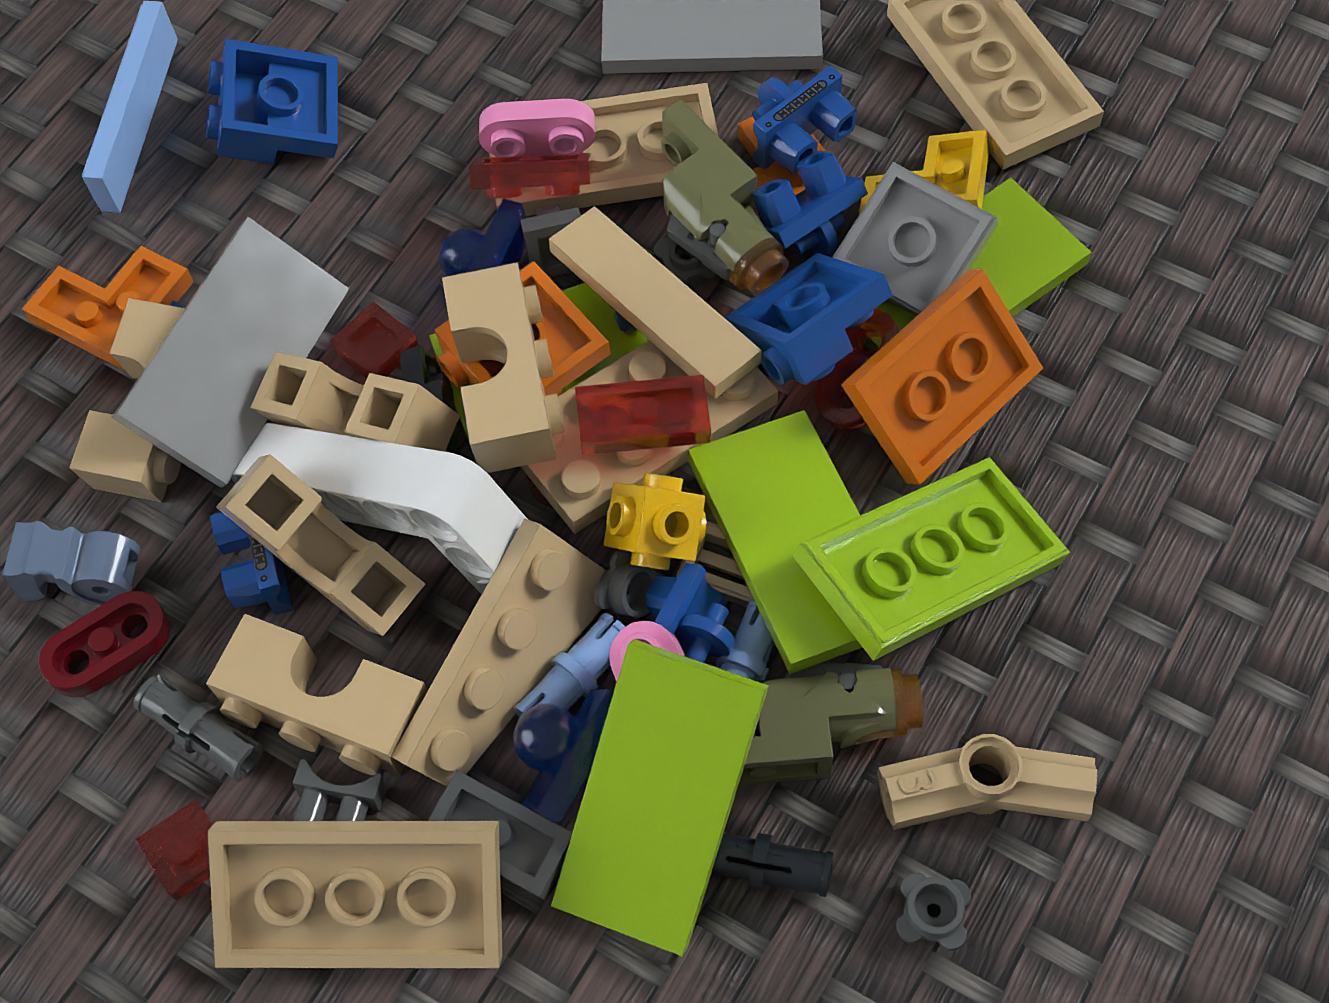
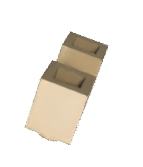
[442,262,565,473]
[69,298,185,502]
[250,351,460,452]
[216,454,425,636]
[206,614,428,776]

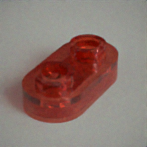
[814,308,900,430]

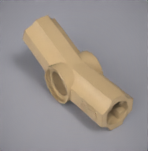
[877,734,1097,830]

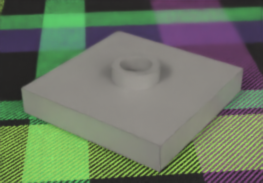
[832,162,998,316]

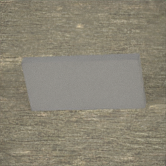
[601,0,823,74]
[112,217,349,488]

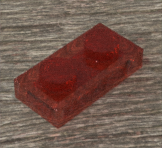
[469,153,593,199]
[575,375,711,455]

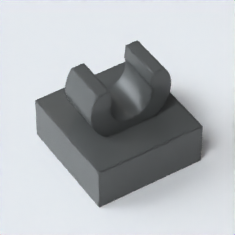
[520,204,581,277]

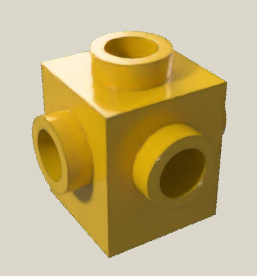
[603,473,707,570]

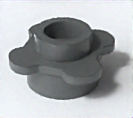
[654,238,717,289]
[594,550,656,627]
[896,873,971,951]

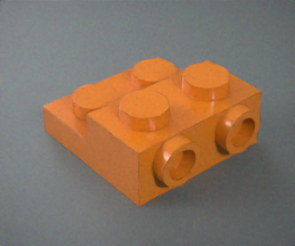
[434,261,611,396]

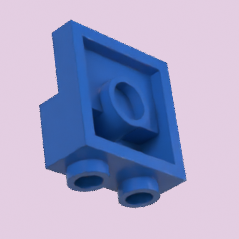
[206,39,338,164]
[724,253,893,385]

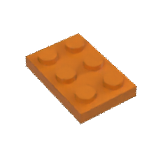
[841,269,1043,485]

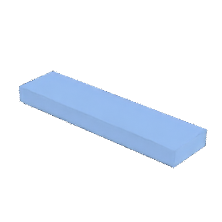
[82,0,178,213]

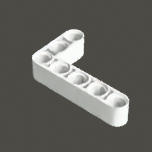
[232,423,527,594]

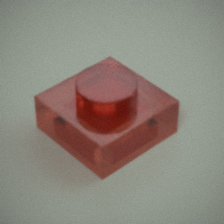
[330,301,418,378]
[136,799,213,901]

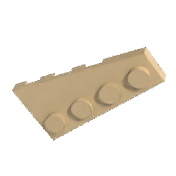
[391,518,606,787]

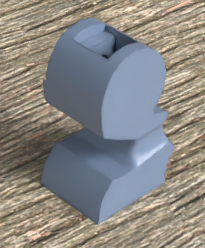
[2,521,140,605]

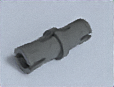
[133,674,264,781]

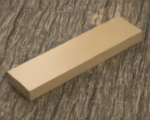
[549,206,762,399]

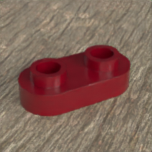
[39,591,170,697]

